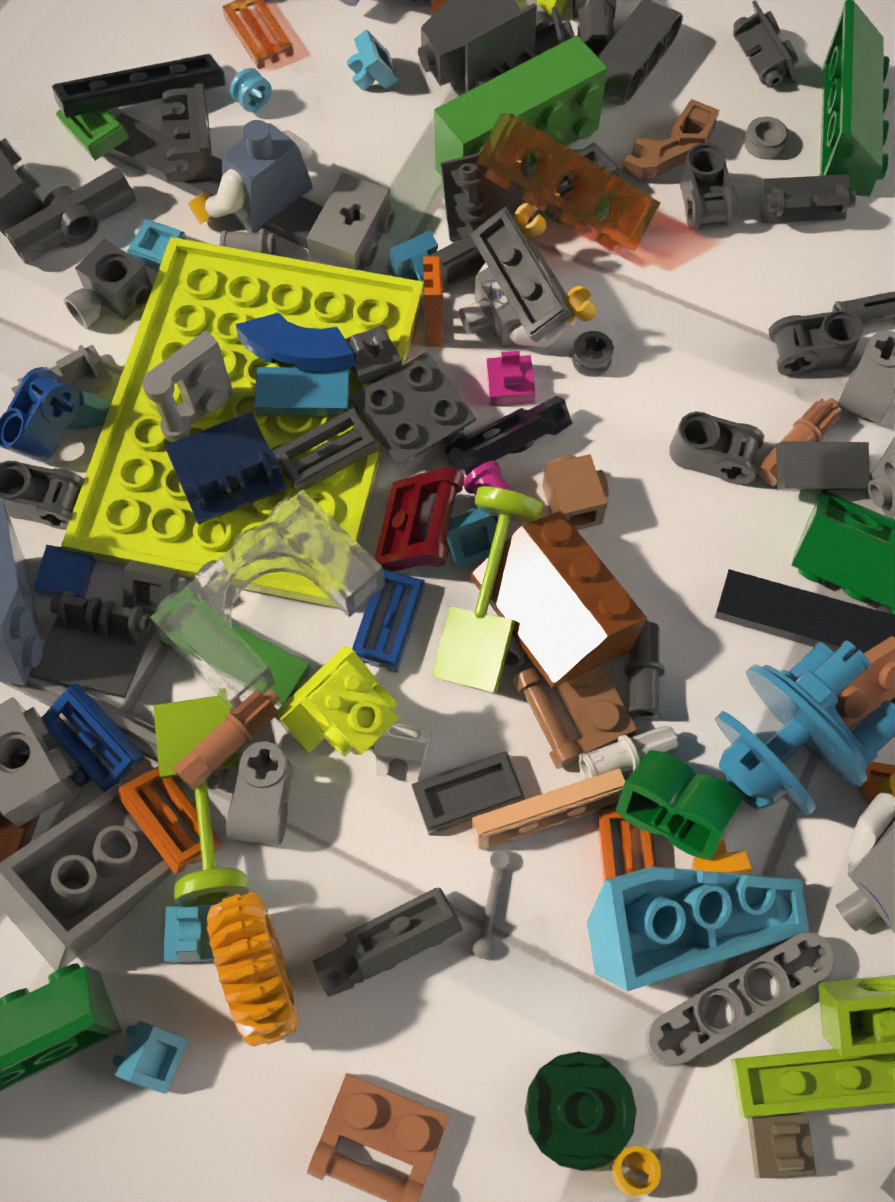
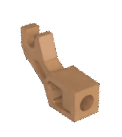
[622,99,720,179]

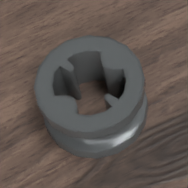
[572,331,614,377]

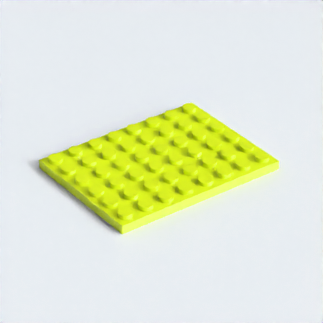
[61,237,424,608]

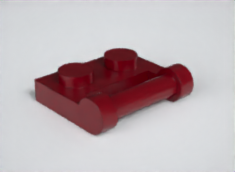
[373,467,465,572]

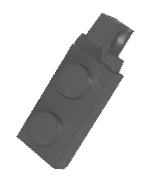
[312,887,463,997]

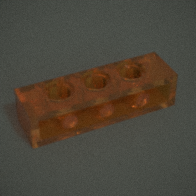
[475,113,661,253]

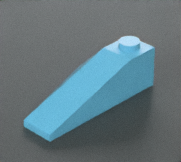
[587,866,810,992]

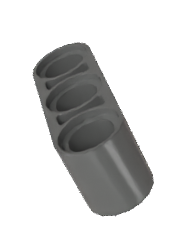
[598,0,683,102]

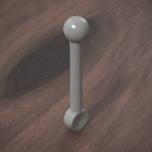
[473,849,511,959]

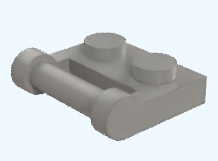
[142,330,233,442]

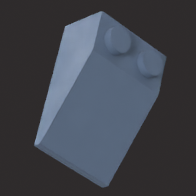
[0,500,43,686]

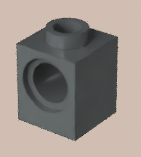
[75,238,152,320]

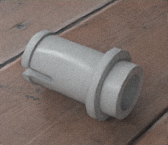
[220,228,277,255]

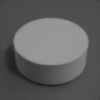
[744,116,788,159]

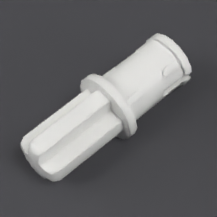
[578,726,680,780]

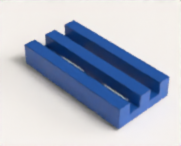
[352,568,425,673]
[41,684,145,792]

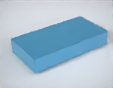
[254,367,350,416]

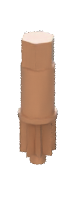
[756,398,840,487]
[173,689,280,791]

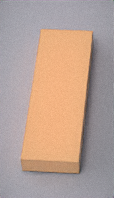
[472,768,625,850]

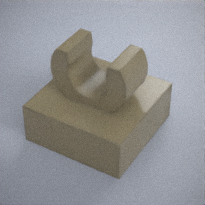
[747,1114,816,1178]

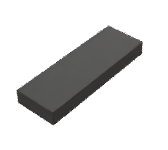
[469,207,573,342]

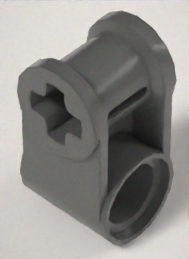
[680,143,738,230]
[768,310,863,376]
[669,411,765,484]
[0,460,85,530]

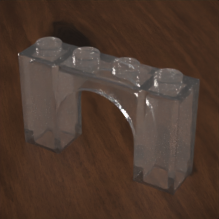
[150,490,385,711]

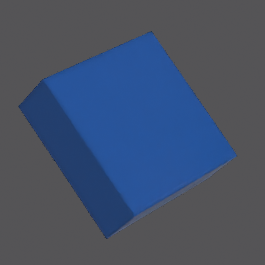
[33,545,96,598]

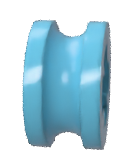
[230,68,272,112]

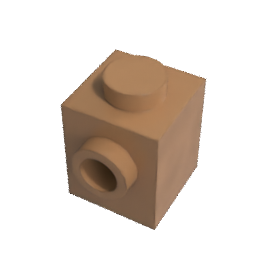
[542,454,609,530]

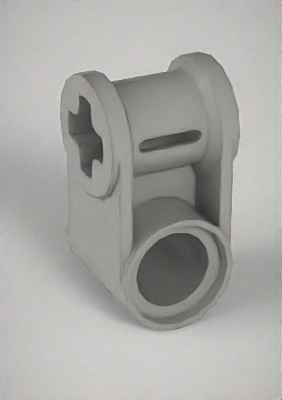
[838,330,895,424]
[226,741,293,846]

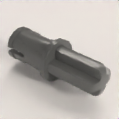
[625,620,665,720]

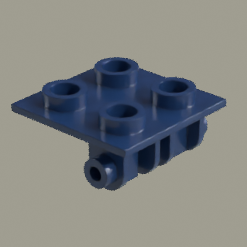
[165,411,287,525]

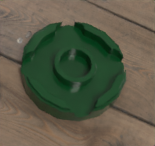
[524,1051,637,1171]

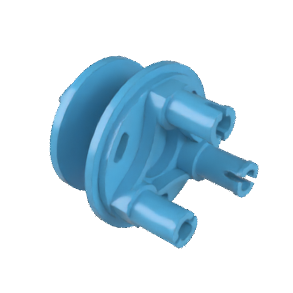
[715,641,895,815]

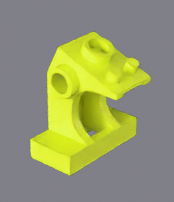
[275,645,400,757]

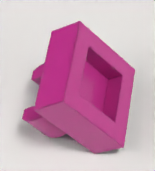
[486,351,536,406]

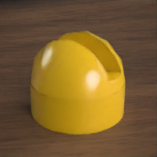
[612,1145,661,1198]

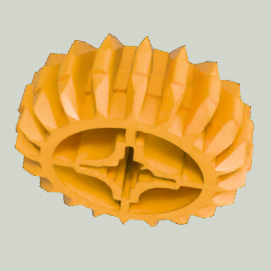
[207,892,299,1047]

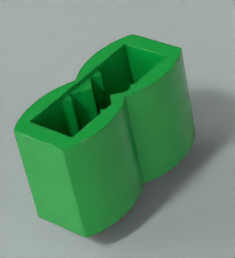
[616,750,744,860]

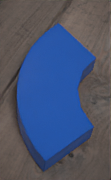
[236,312,355,372]

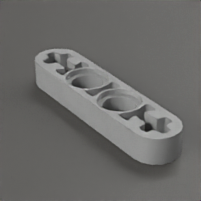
[645,932,834,1066]

